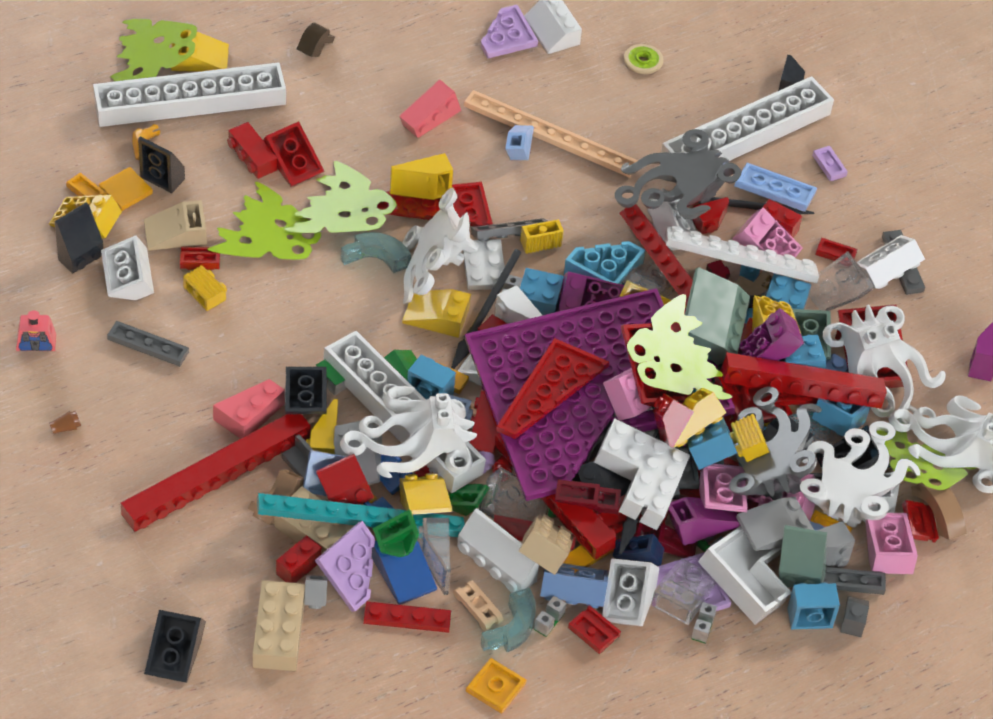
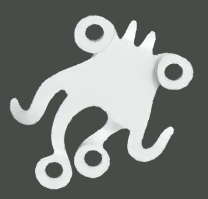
[402,188,475,304]
[823,305,946,424]
[340,386,477,478]
[888,396,993,493]
[800,421,920,528]

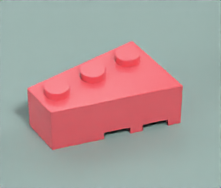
[399,79,461,138]
[213,379,285,439]

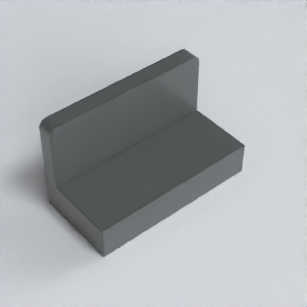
[282,435,313,478]

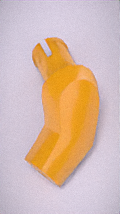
[132,124,160,160]

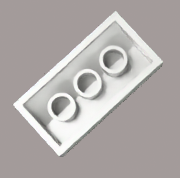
[457,508,539,597]

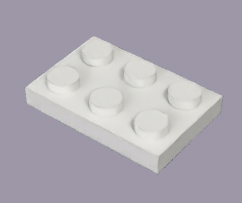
[463,239,506,290]

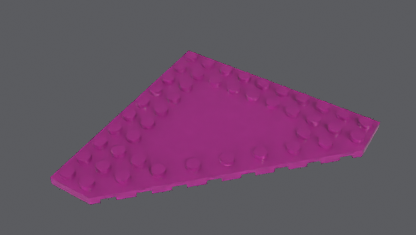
[465,288,664,501]

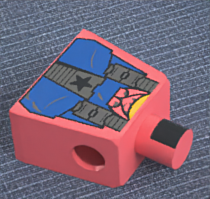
[16,310,56,351]

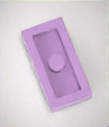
[812,146,848,181]

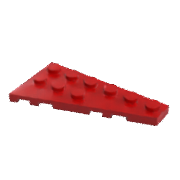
[377,181,493,227]
[497,338,609,439]

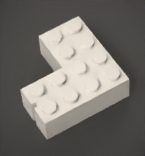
[594,419,690,530]
[698,526,792,625]

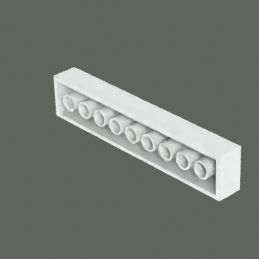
[93,63,286,127]
[661,76,834,161]
[323,331,486,494]

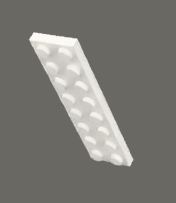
[665,226,819,283]

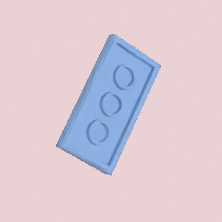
[734,163,817,212]

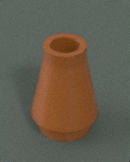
[49,410,81,434]

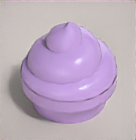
[479,451,496,474]

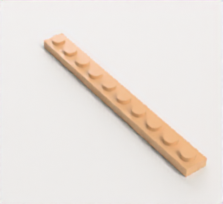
[464,90,638,178]

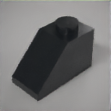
[778,54,805,91]

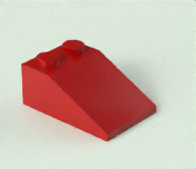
[263,121,325,187]

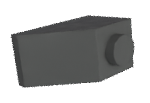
[841,596,869,637]

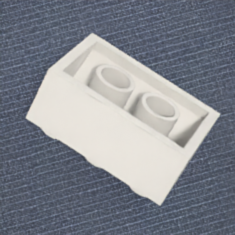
[524,0,582,54]
[647,188,696,251]
[853,235,925,289]
[101,236,154,300]

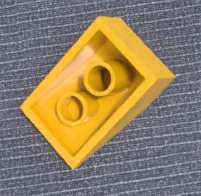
[402,289,471,338]
[399,473,452,514]

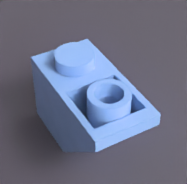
[505,125,534,160]

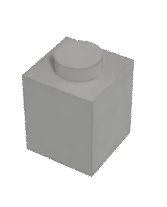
[304,575,328,609]

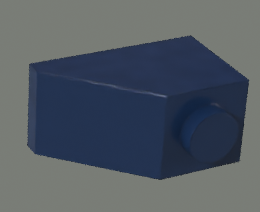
[613,534,664,566]

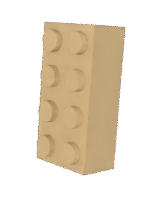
[275,486,355,554]
[519,514,574,575]
[253,580,305,671]

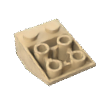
[144,200,207,250]

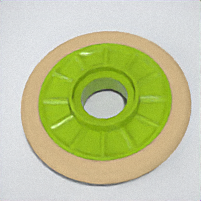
[624,44,663,74]

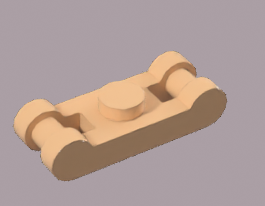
[453,580,504,631]

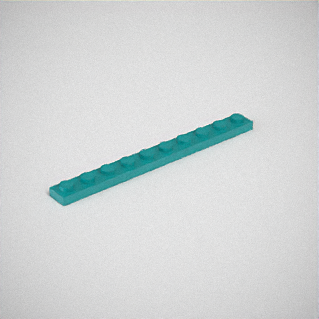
[257,493,465,537]

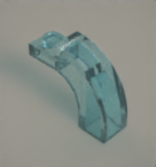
[341,232,411,273]
[480,588,536,652]

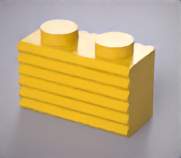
[520,219,564,254]
[183,265,227,311]
[730,414,770,462]

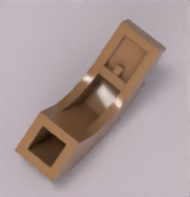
[248,470,304,525]
[911,479,967,540]

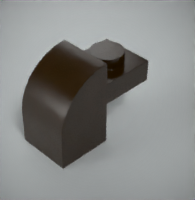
[296,22,335,57]
[735,270,770,308]

